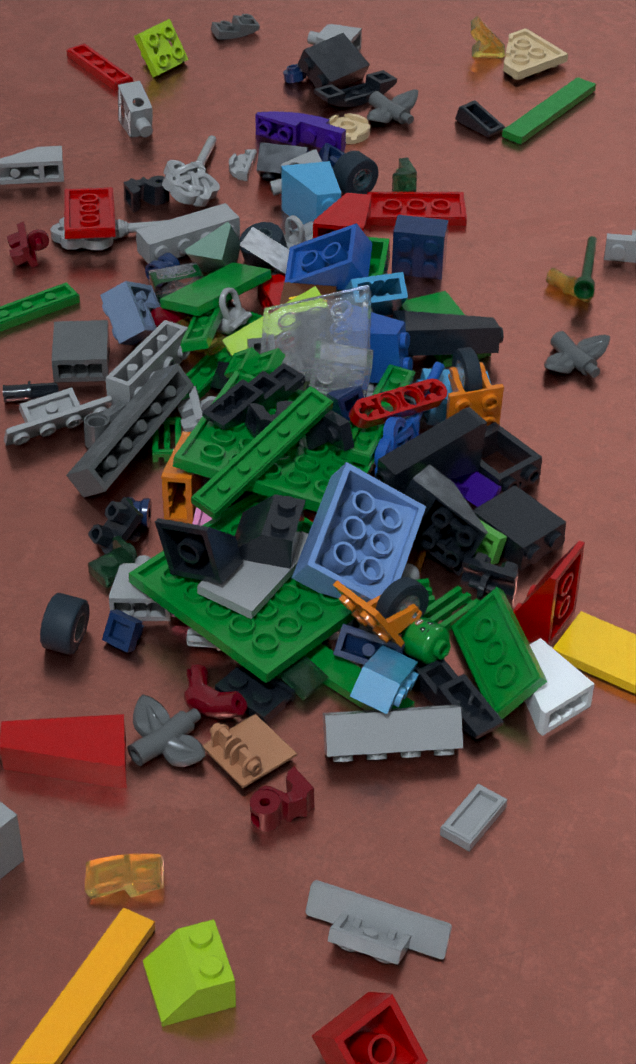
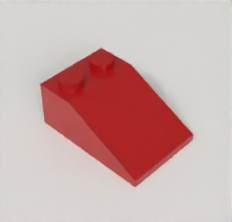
[513,540,585,646]

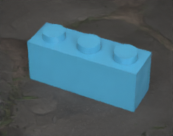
[350,645,419,714]

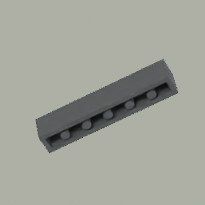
[66,363,194,498]

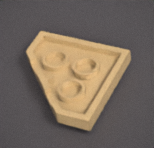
[503,28,568,80]

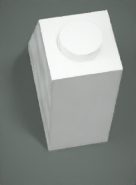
[525,638,594,736]

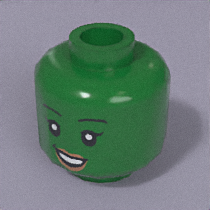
[401,618,451,665]

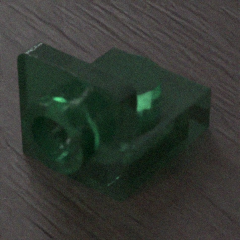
[392,157,417,192]
[88,535,137,589]

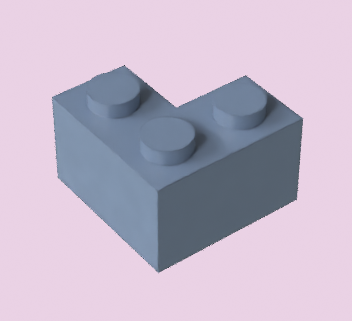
[100,281,160,345]

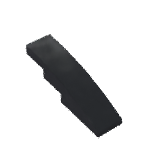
[202,363,305,430]
[402,650,504,739]

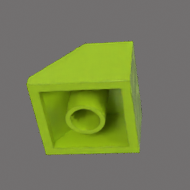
[143,919,236,1027]

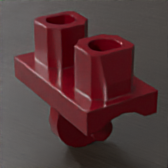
[7,221,49,268]

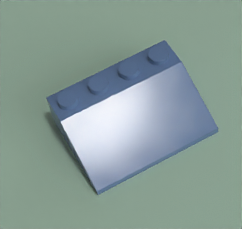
[292,462,426,602]

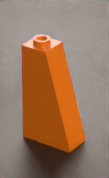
[161,431,204,524]

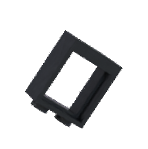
[478,422,542,494]

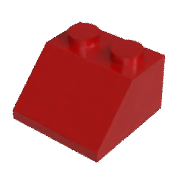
[312,992,428,1064]

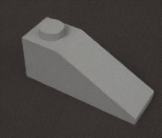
[0,146,64,185]

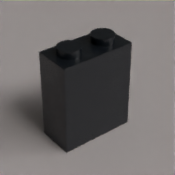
[298,33,370,89]
[473,485,566,570]

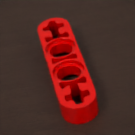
[349,379,447,429]

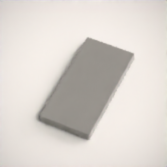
[197,531,308,619]

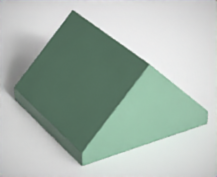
[185,222,241,273]

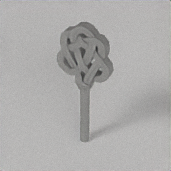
[162,135,220,207]
[50,217,167,250]

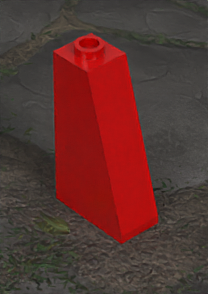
[0,714,127,789]

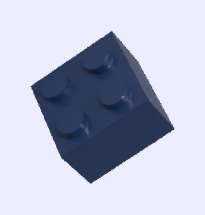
[392,215,449,280]

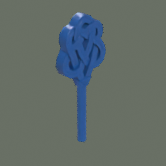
[374,362,445,475]

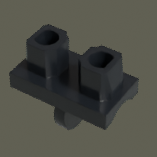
[88,497,144,559]
[461,552,518,600]

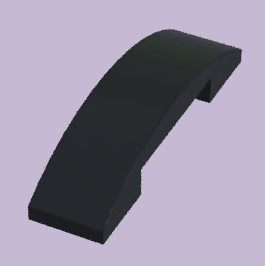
[314,70,397,107]

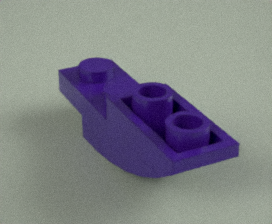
[255,111,346,152]

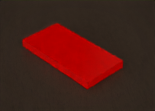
[64,187,116,239]
[367,192,467,226]

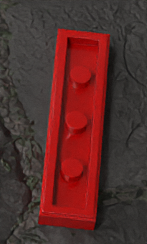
[66,43,133,91]

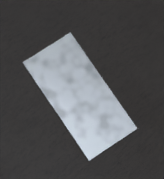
[240,227,289,274]

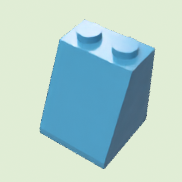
[281,161,341,224]

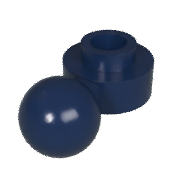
[283,64,307,83]

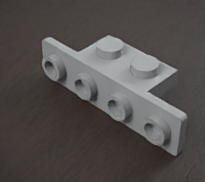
[4,387,113,446]
[306,880,452,965]

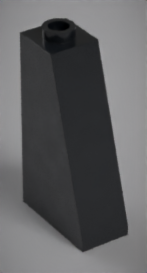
[393,310,504,356]
[375,407,487,494]

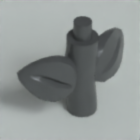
[367,89,418,124]
[544,331,610,378]
[127,694,205,767]

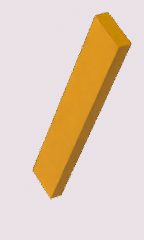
[10,907,155,1064]

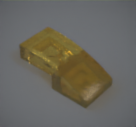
[85,854,164,899]

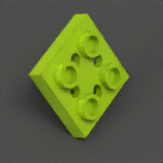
[134,19,189,77]

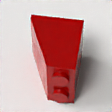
[313,193,372,239]

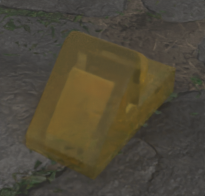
[470,16,506,58]

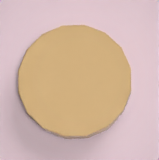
[329,113,370,144]

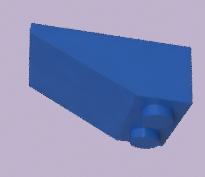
[285,223,372,290]

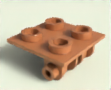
[203,714,297,788]

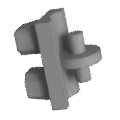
[177,386,216,432]

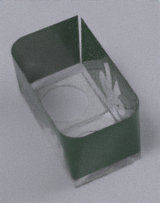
[149,262,204,307]

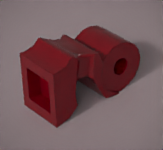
[250,766,315,832]

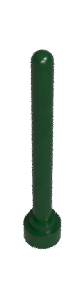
[574,236,597,299]

